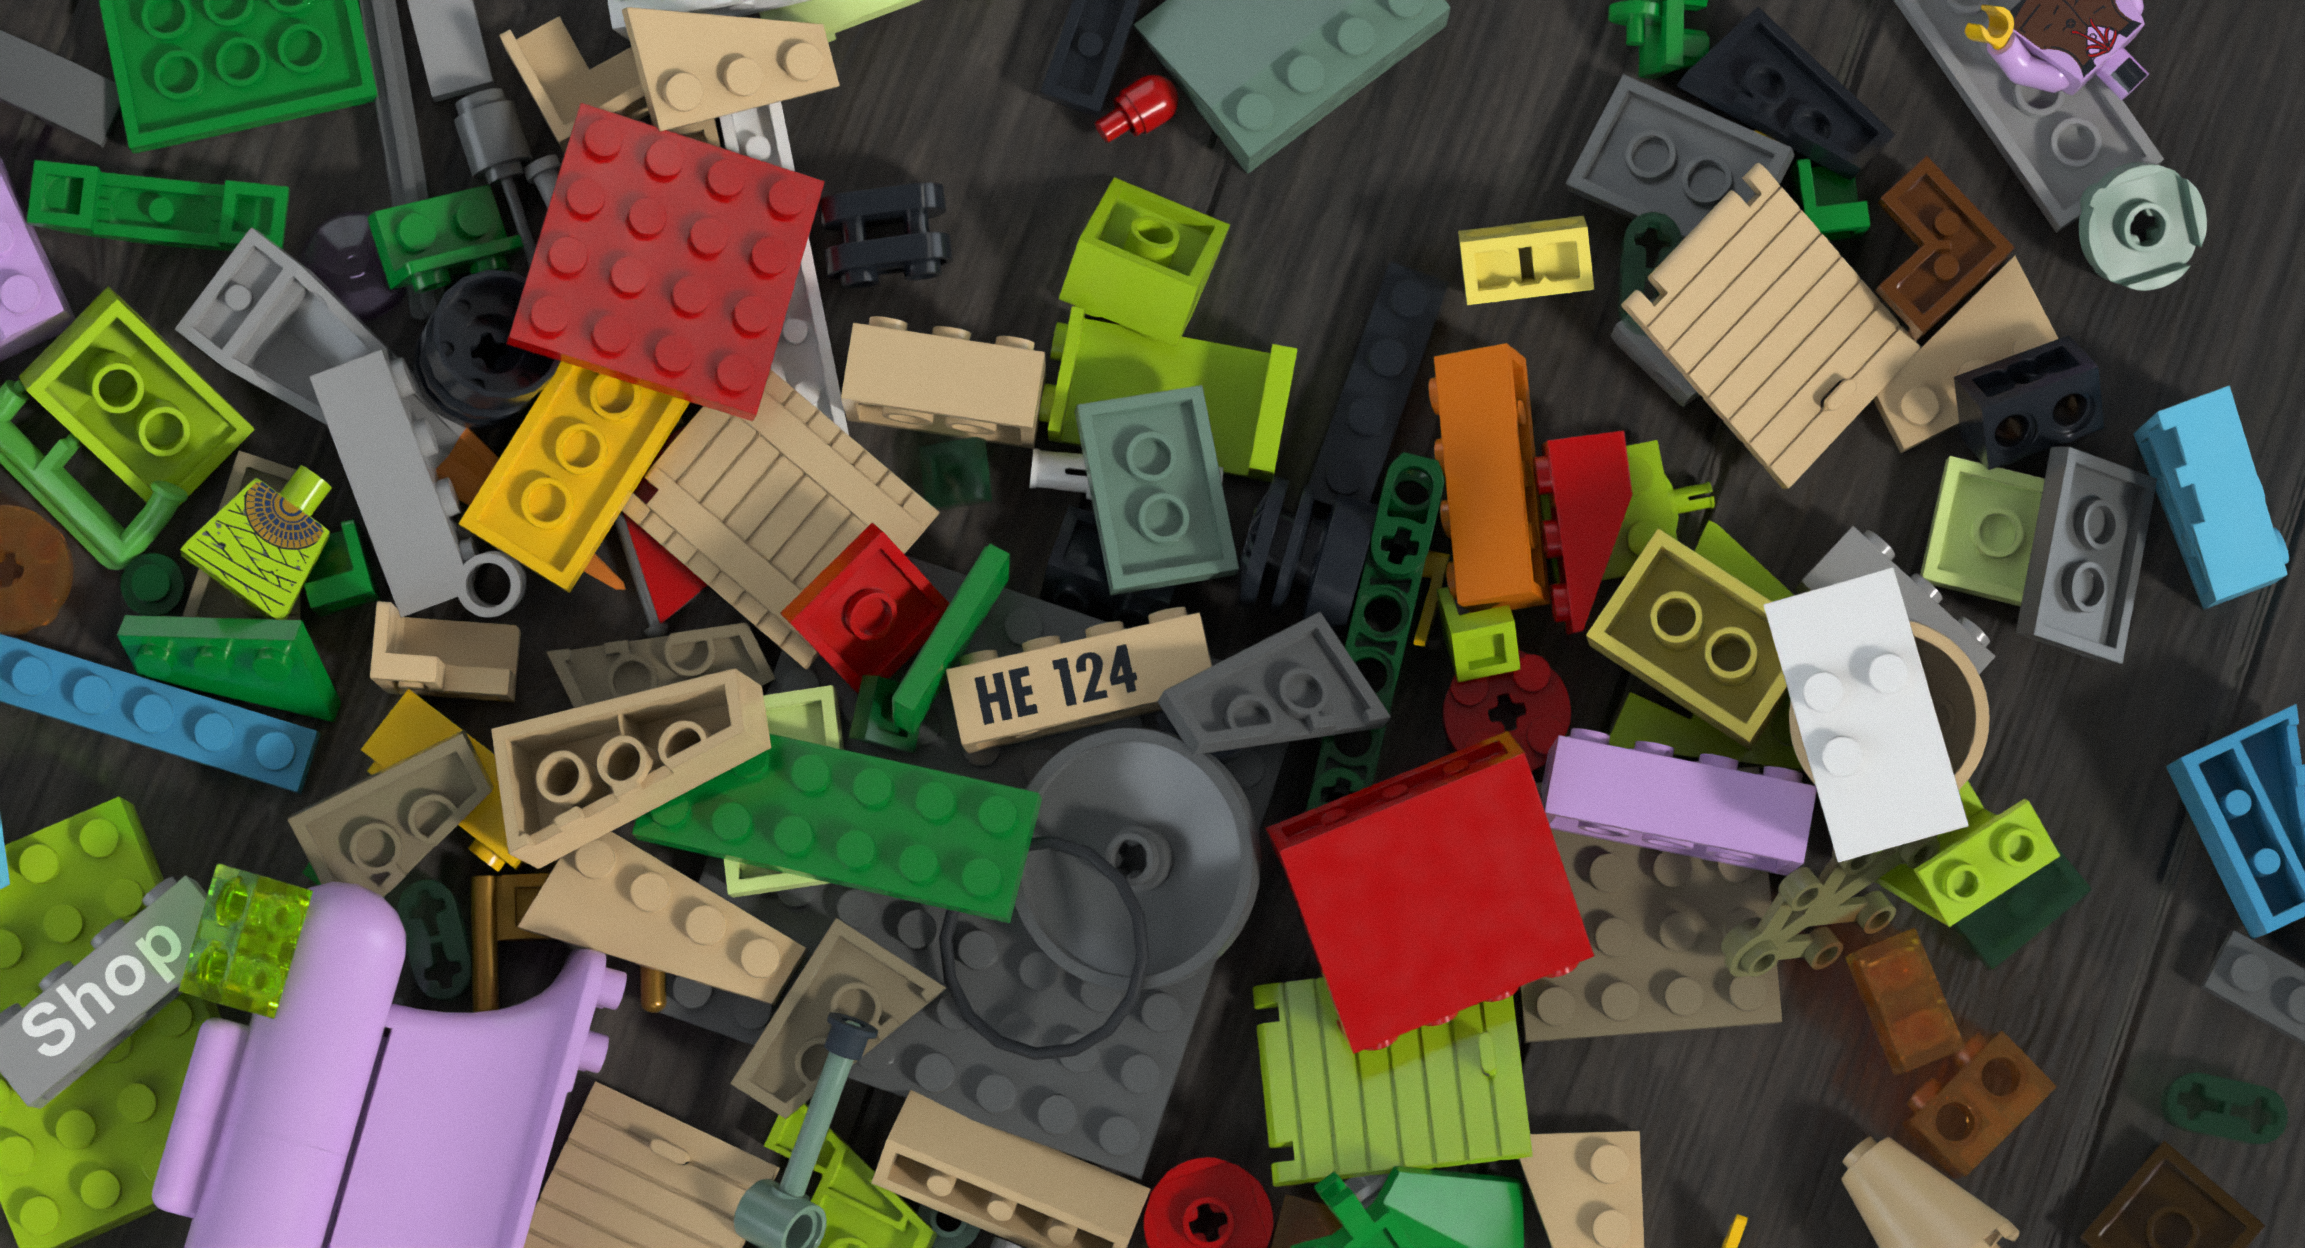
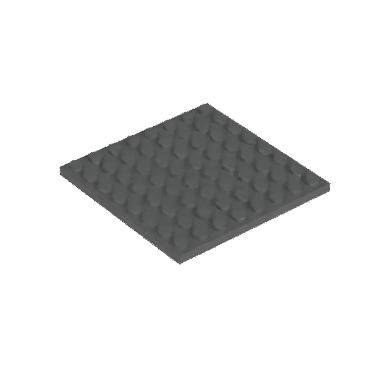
[657,555,1292,1179]

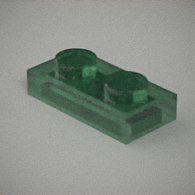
[1952,839,2092,971]

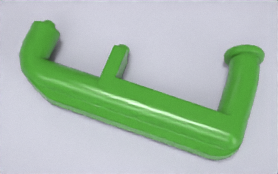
[0,380,188,570]

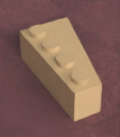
[491,668,771,869]

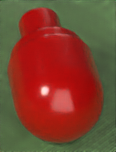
[1094,75,1179,143]

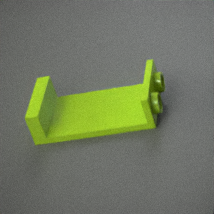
[1038,306,1297,483]
[1875,781,2060,927]

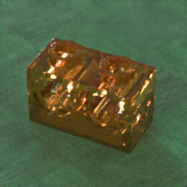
[1845,928,1965,1076]
[1901,1031,2057,1179]

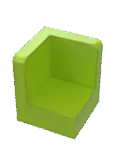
[1437,587,1521,683]

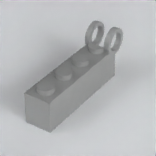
[309,349,527,618]

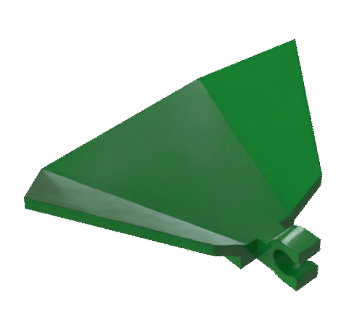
[1290,1166,1524,1248]

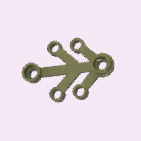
[1721,835,1940,977]

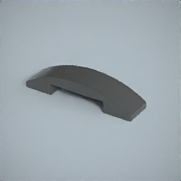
[0,30,121,148]

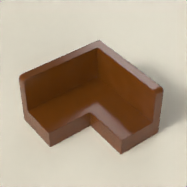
[1875,156,2015,342]

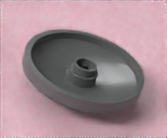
[1015,728,1261,990]

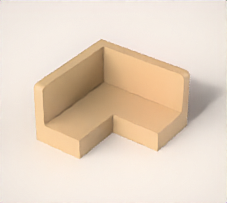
[499,16,649,154]
[370,601,521,703]

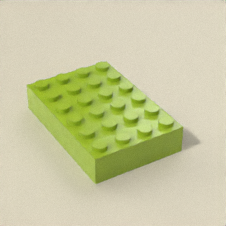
[0,797,221,1248]

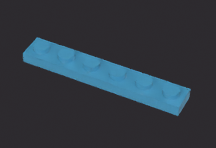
[0,634,321,794]

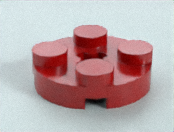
[1442,650,1571,772]
[1144,1157,1273,1248]

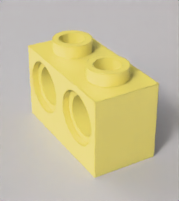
[1458,216,1594,305]

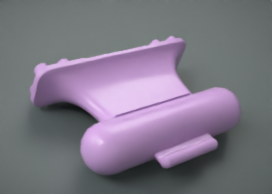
[152,882,627,1248]

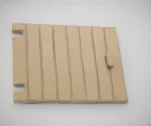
[1621,163,1921,489]
[622,369,940,669]
[523,1081,780,1248]

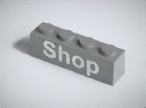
[0,876,245,1109]

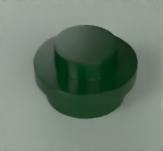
[120,553,186,616]

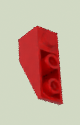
[1533,430,1633,635]

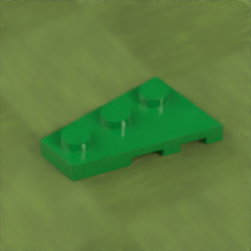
[117,615,341,722]

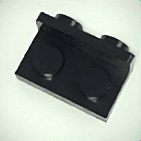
[1040,505,1177,629]

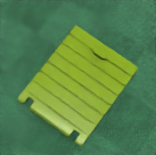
[1253,978,1533,1187]

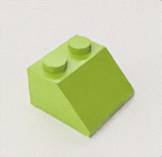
[1059,177,1230,347]

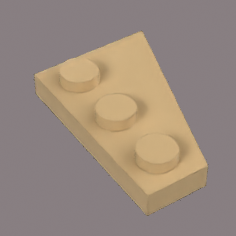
[622,7,840,132]

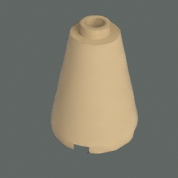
[1841,1136,2019,1248]

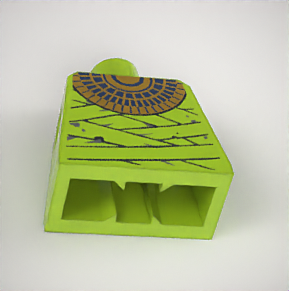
[180,465,332,620]

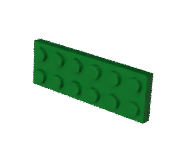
[632,733,1042,923]

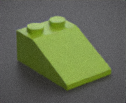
[19,286,255,506]

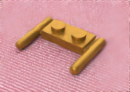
[471,873,667,1013]

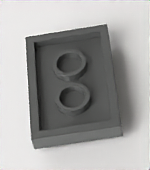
[1566,74,1795,241]
[2015,447,2157,664]

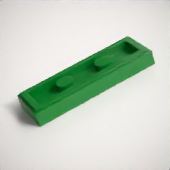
[892,544,1010,735]

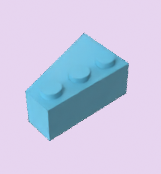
[2133,386,2289,610]

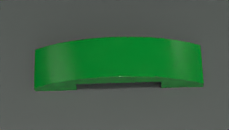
[27,160,290,251]

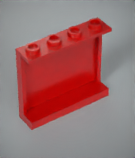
[1266,731,1594,1054]

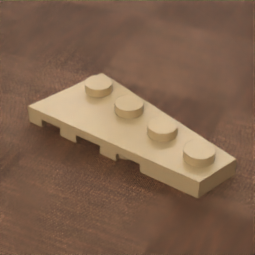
[518,832,808,1006]

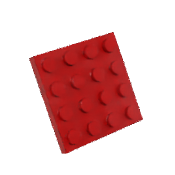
[506,103,825,421]

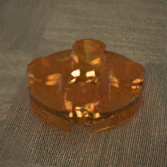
[0,505,74,635]

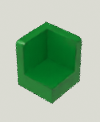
[1789,159,1870,242]
[304,519,381,617]

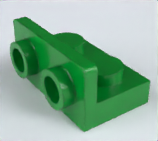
[367,185,524,294]

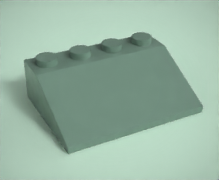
[1134,0,1451,174]

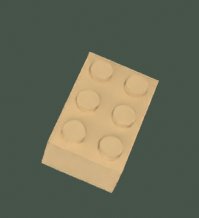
[841,316,1046,449]

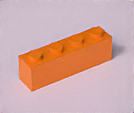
[1428,343,1550,612]

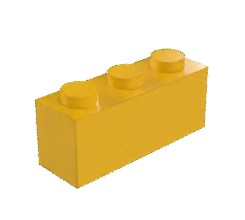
[360,689,527,872]

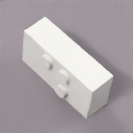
[1763,567,1968,862]

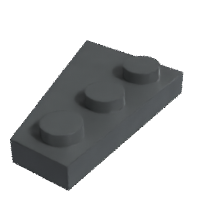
[1157,612,1391,755]

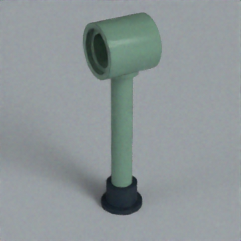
[734,1012,878,1248]

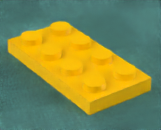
[458,361,690,593]

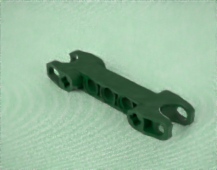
[1305,452,1444,812]

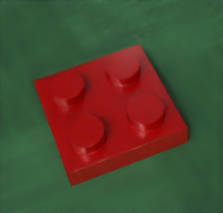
[780,522,950,694]

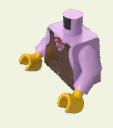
[1965,0,2149,101]

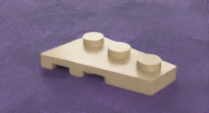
[1873,256,2058,453]
[1519,1131,1644,1248]

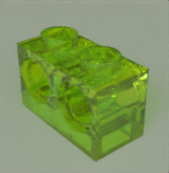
[178,863,313,1019]

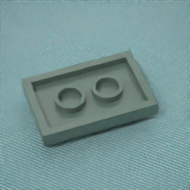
[1074,385,1239,595]

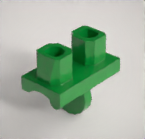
[1608,0,1709,79]

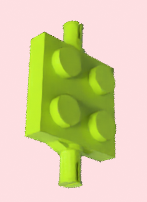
[1540,440,1715,584]

